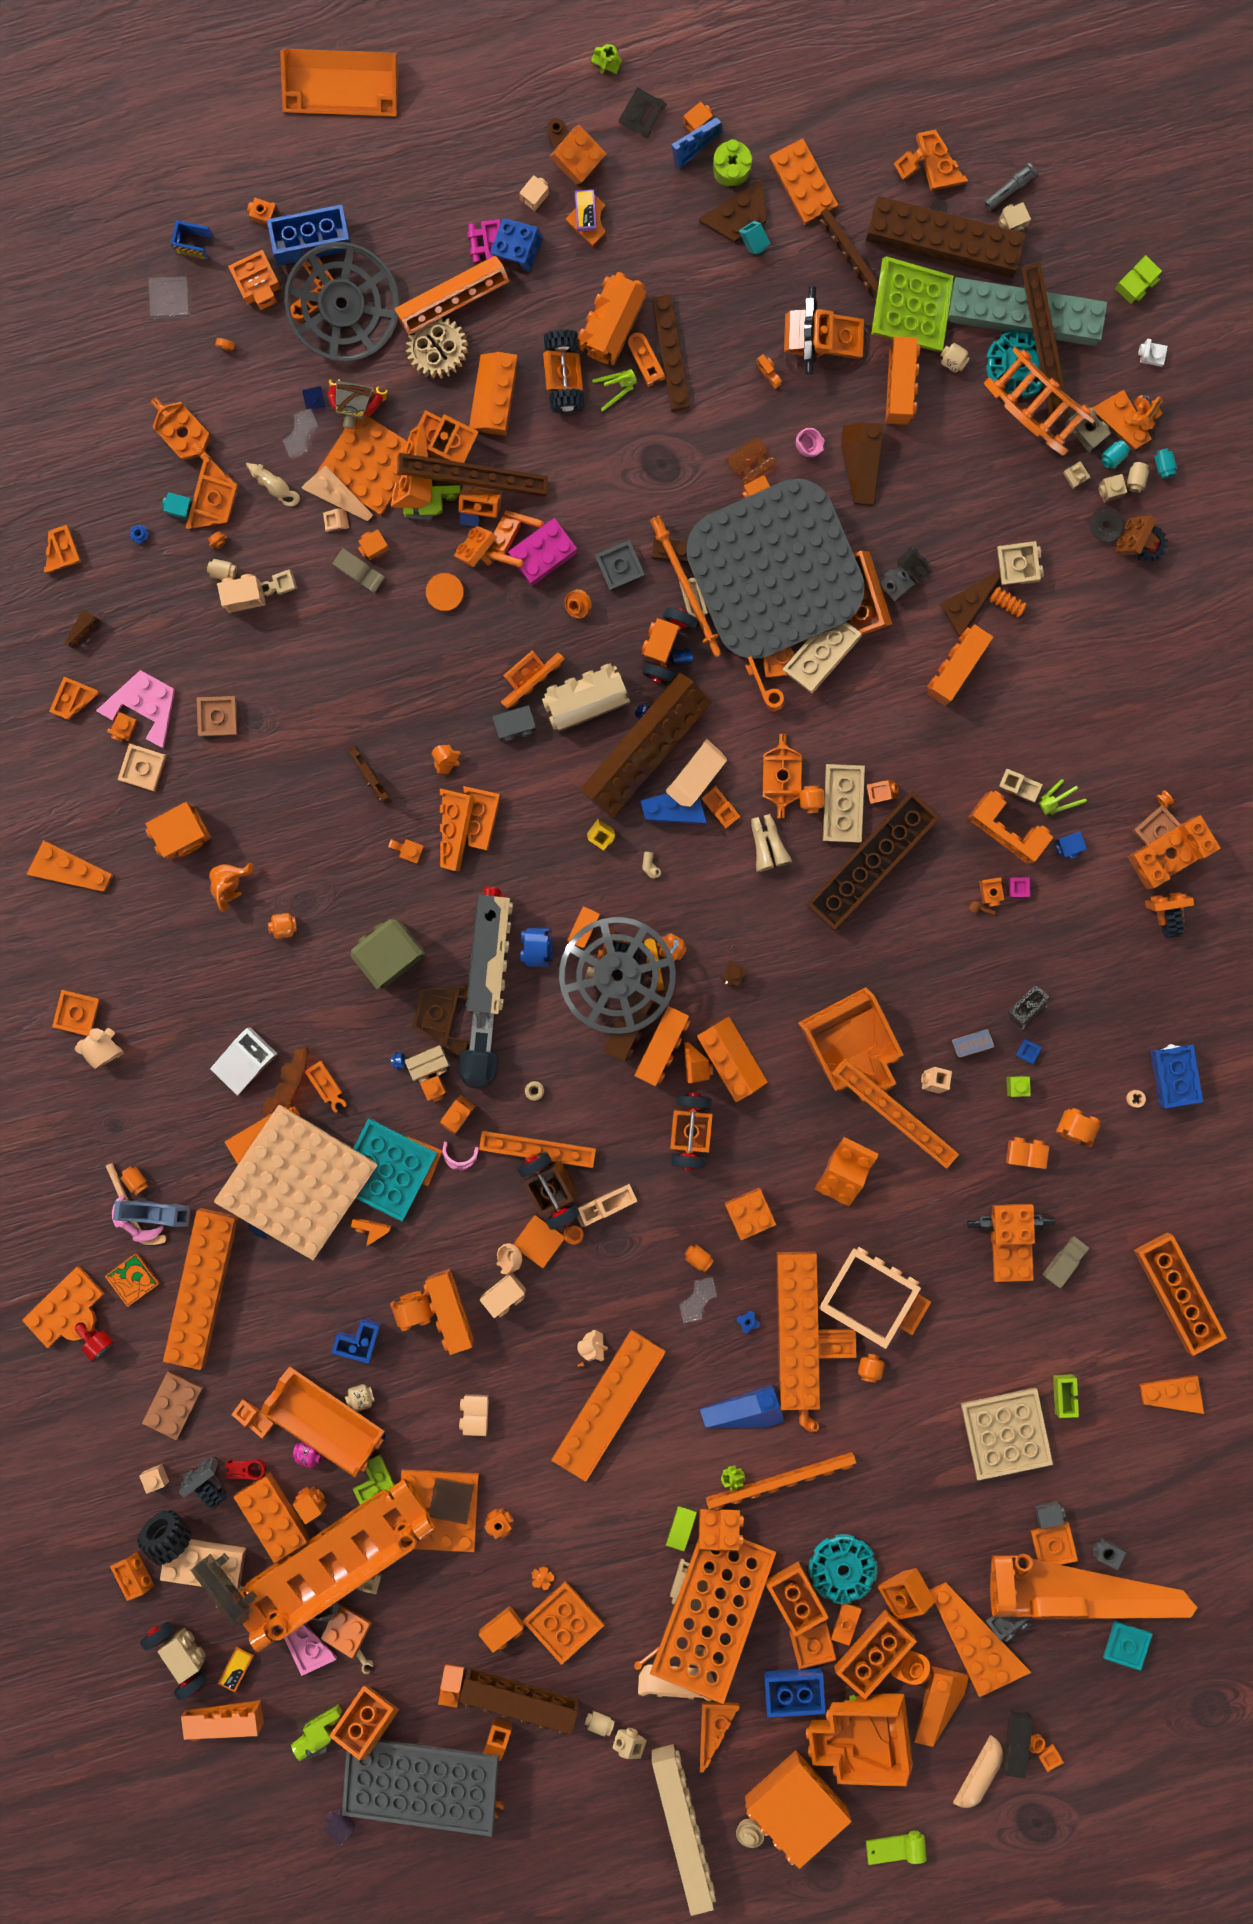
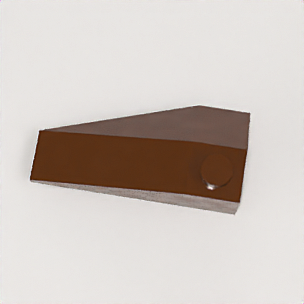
[841,422,883,506]

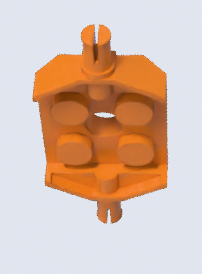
[150,397,213,461]
[762,734,802,818]

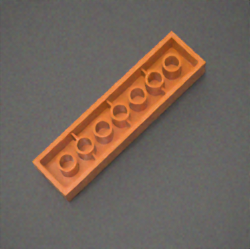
[163,1208,238,1370]
[776,1251,820,1410]

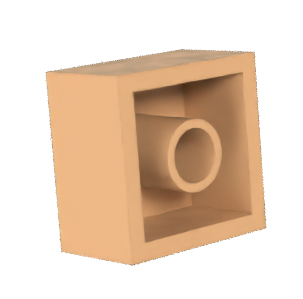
[217,574,266,613]
[480,1273,526,1318]

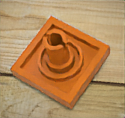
[454,526,497,567]

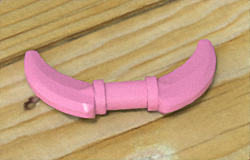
[112,1195,164,1242]

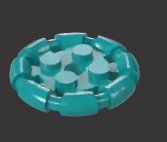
[986,330,1043,398]
[808,1534,878,1604]

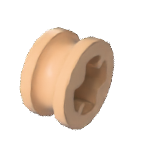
[1126,1090,1146,1108]

